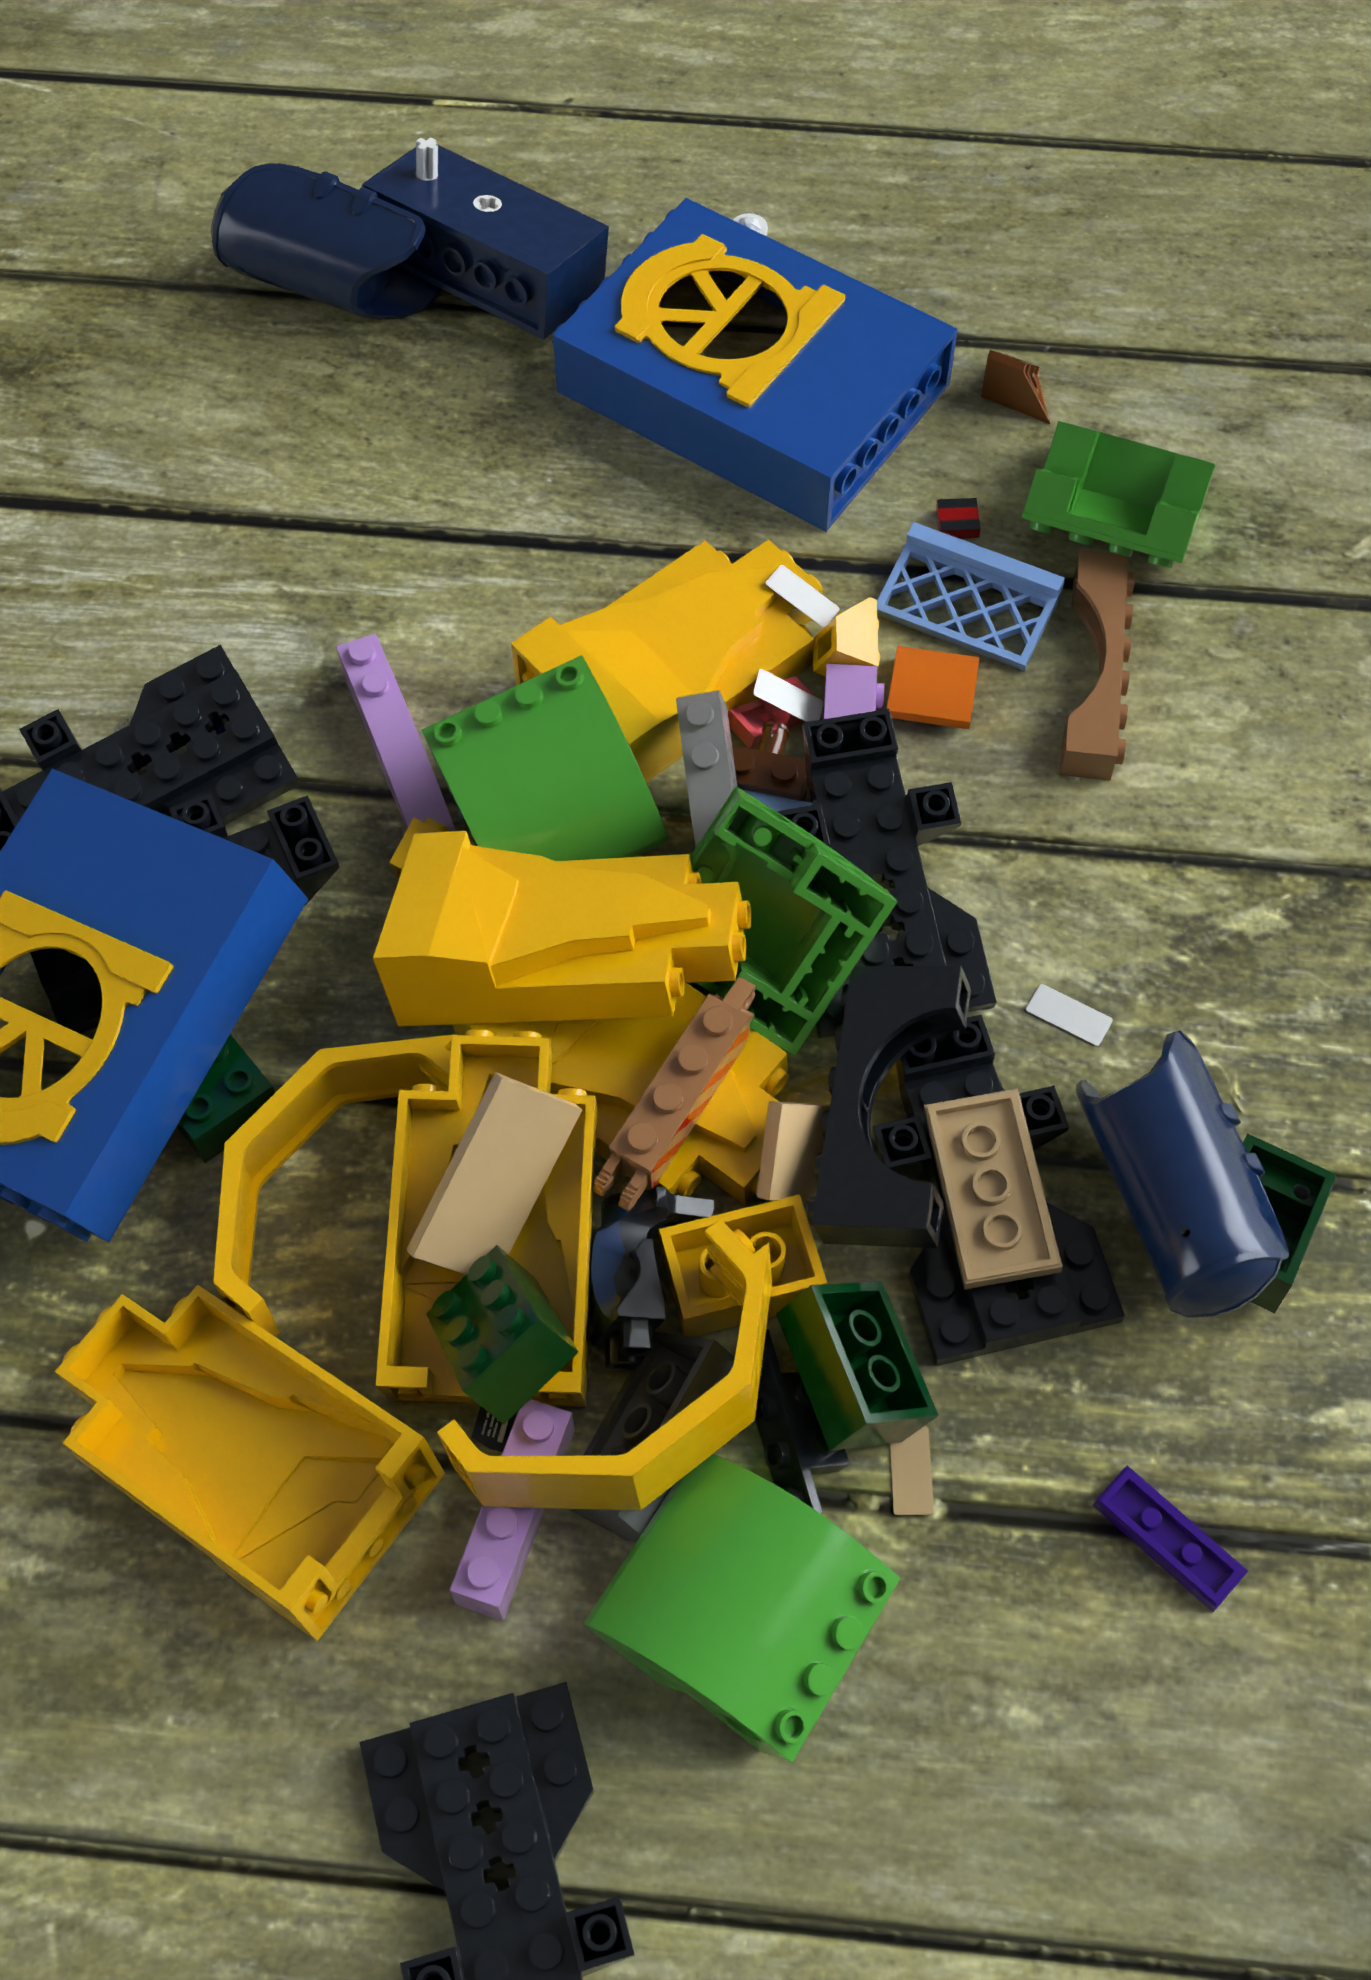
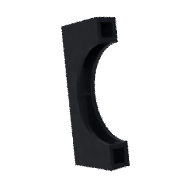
[807,966,971,1249]

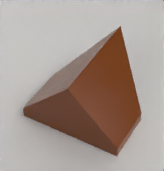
[981,350,1051,424]

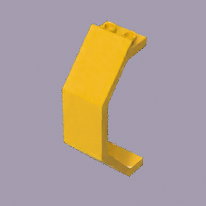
[213,1034,457,1337]
[437,1218,772,1510]

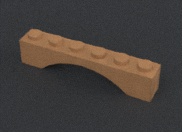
[1059,550,1135,780]

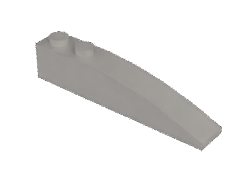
[676,690,737,847]

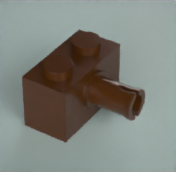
[732,721,808,801]

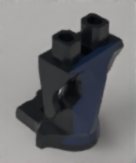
[589,1187,714,1371]

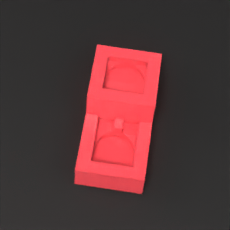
[728,676,814,749]

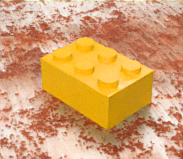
[659,1194,827,1337]

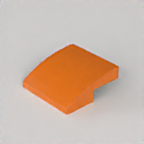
[887,646,980,729]

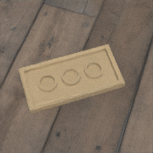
[406,1072,582,1274]
[924,1088,1062,1290]

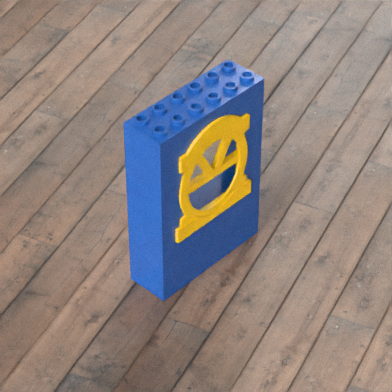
[552,198,958,532]
[0,769,308,1243]

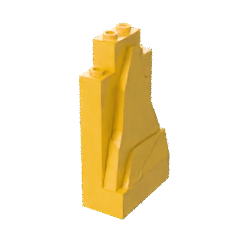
[511,539,823,782]
[373,831,751,1027]
[453,983,789,1206]
[375,1029,598,1407]
[55,1284,445,1641]

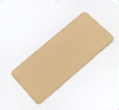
[890,1426,934,1515]

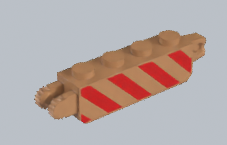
[592,977,756,1211]

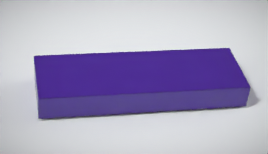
[1092,1465,1248,1612]

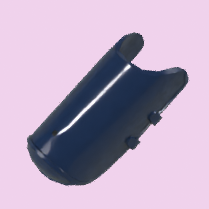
[210,163,441,320]
[1076,1030,1289,1318]

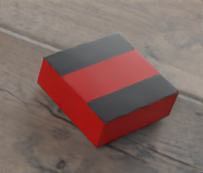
[936,498,981,539]

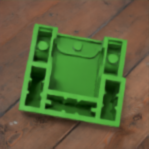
[1021,421,1217,568]
[421,655,669,861]
[690,786,897,1056]
[583,1454,901,1763]

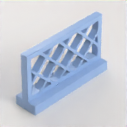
[877,522,1065,671]

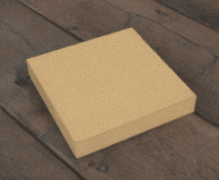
[756,1101,830,1200]

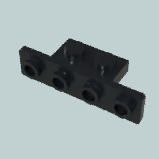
[755,1329,850,1515]

